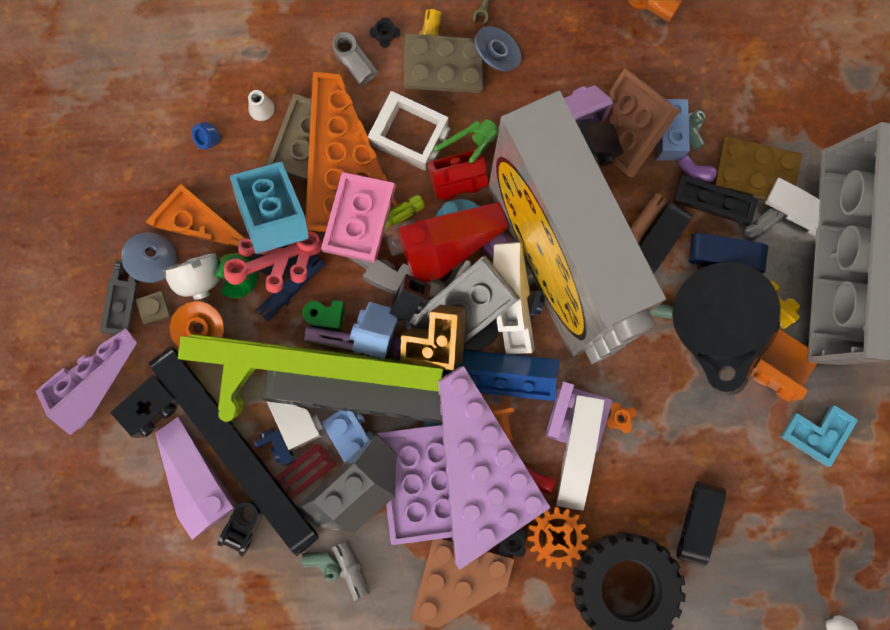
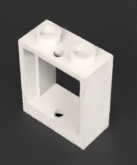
[368,91,451,171]

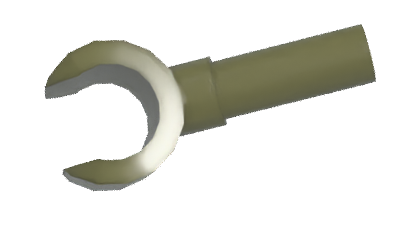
[473,0,489,26]

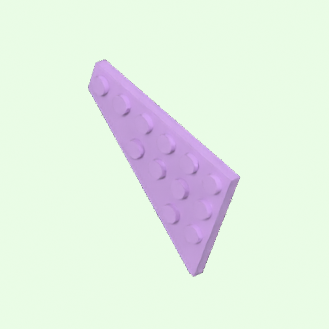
[438,366,550,570]

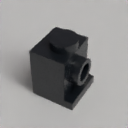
[389,274,431,322]

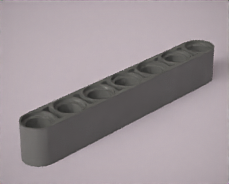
[263,371,443,423]

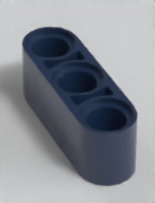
[688,233,769,274]

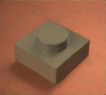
[136,291,172,326]

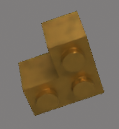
[400,304,466,370]

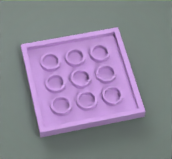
[378,425,452,545]

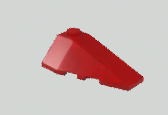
[398,202,509,283]

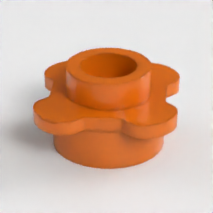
[606,403,636,434]

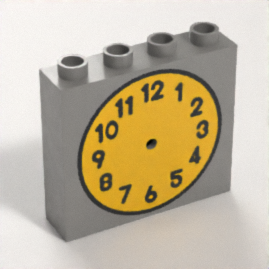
[488,90,666,364]

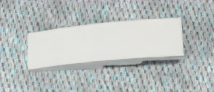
[765,178,820,237]
[556,395,605,511]

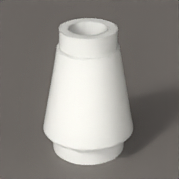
[248,90,274,121]

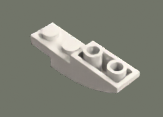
[493,242,535,354]

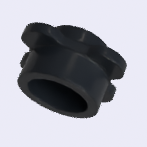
[369,18,400,48]
[498,529,527,557]

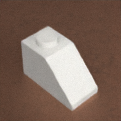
[267,401,323,451]

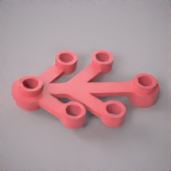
[224,231,322,293]

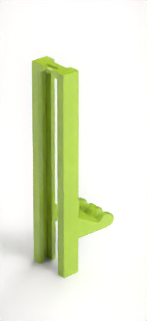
[178,334,443,423]

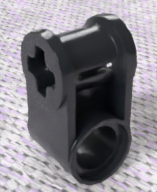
[217,500,263,557]

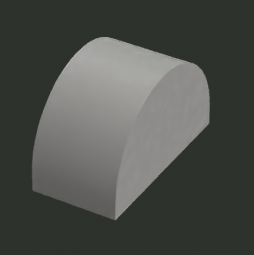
[808,122,890,365]

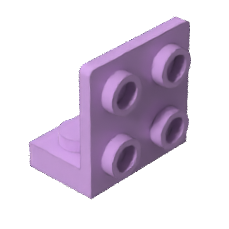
[544,381,612,452]

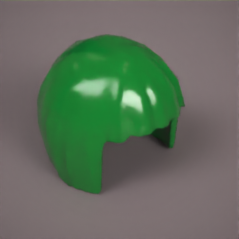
[214,253,259,299]

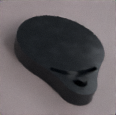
[672,262,781,396]

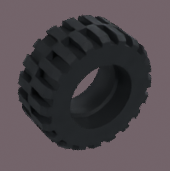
[571,532,686,630]

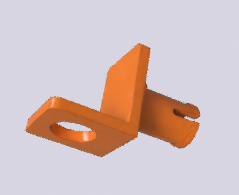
[481,393,515,441]

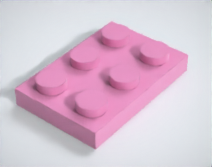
[321,172,396,263]

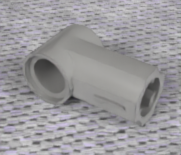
[333,32,378,86]

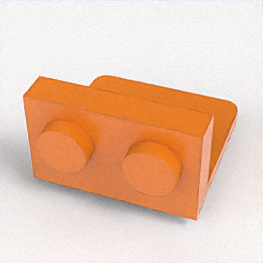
[751,329,817,402]

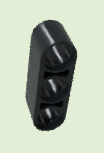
[639,201,693,274]
[676,480,726,567]

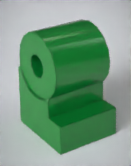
[302,300,346,332]

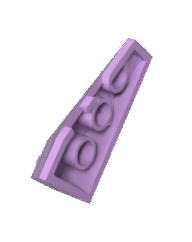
[36,329,137,435]

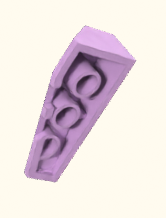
[155,417,238,540]

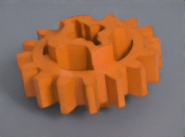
[526,507,588,569]

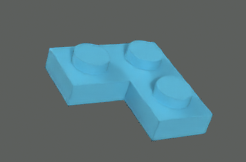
[780,405,858,467]

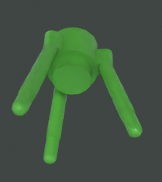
[434,119,499,163]

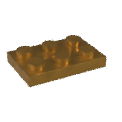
[713,136,802,200]

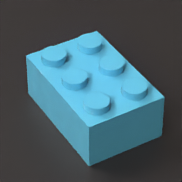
[230,161,309,254]

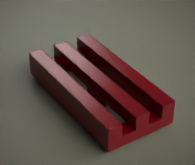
[275,443,336,499]

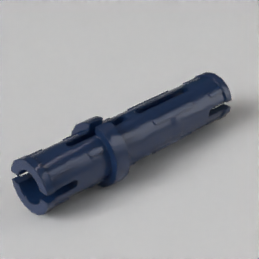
[256,255,326,322]

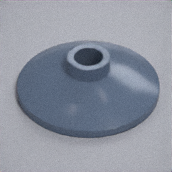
[475,26,521,71]
[121,232,177,283]

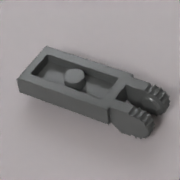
[100,260,139,335]

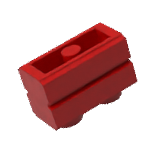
[427,149,489,200]

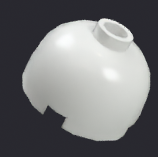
[163,253,220,300]

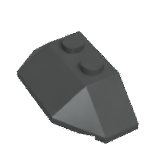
[297,434,396,533]

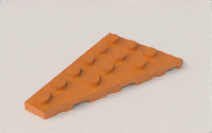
[305,72,406,237]

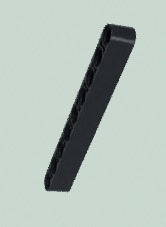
[149,346,319,556]

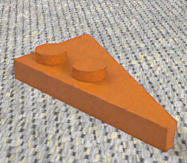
[146,184,249,248]

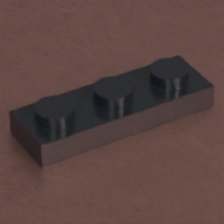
[673,175,759,226]

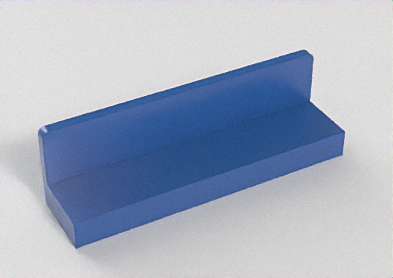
[446,350,560,401]

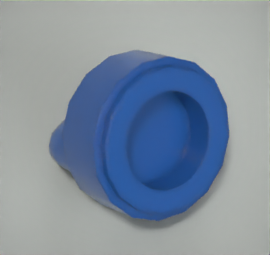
[192,122,221,150]

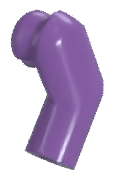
[677,155,717,183]

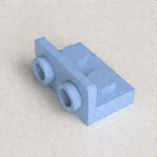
[321,411,374,463]

